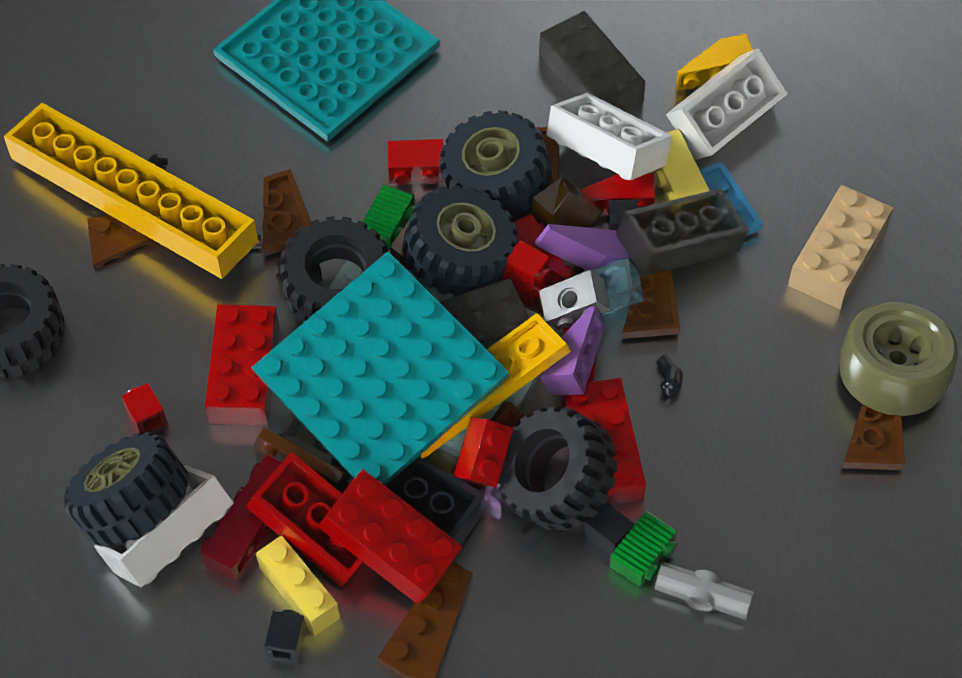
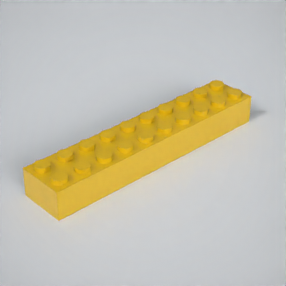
[4,103,259,279]

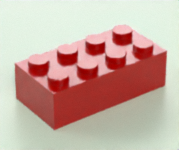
[205,304,279,426]
[561,378,646,507]
[246,452,363,588]
[318,469,462,604]

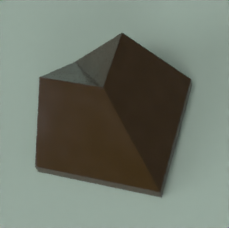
[531,177,604,228]

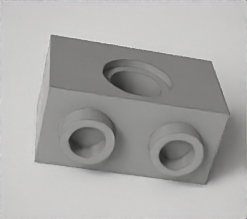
[539,270,610,330]

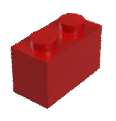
[387,139,444,185]
[502,240,551,307]
[453,418,513,488]

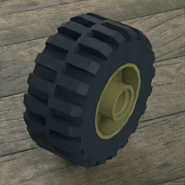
[439,110,551,217]
[403,186,518,298]
[64,432,188,547]

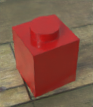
[121,383,168,434]

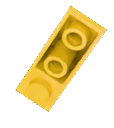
[676,34,753,91]

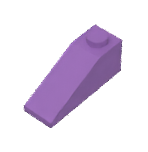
[535,224,630,276]
[540,306,605,396]

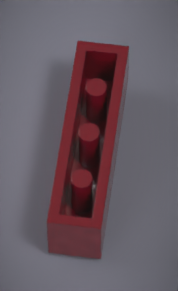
[201,455,282,582]

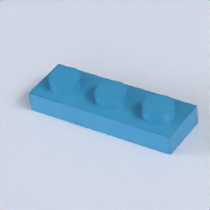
[700,161,763,240]

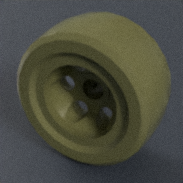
[840,302,958,416]

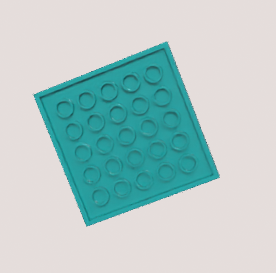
[213,0,440,142]
[251,252,510,486]

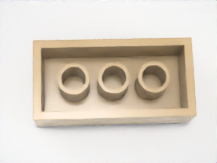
[788,185,893,310]

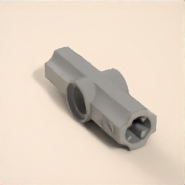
[655,562,754,619]

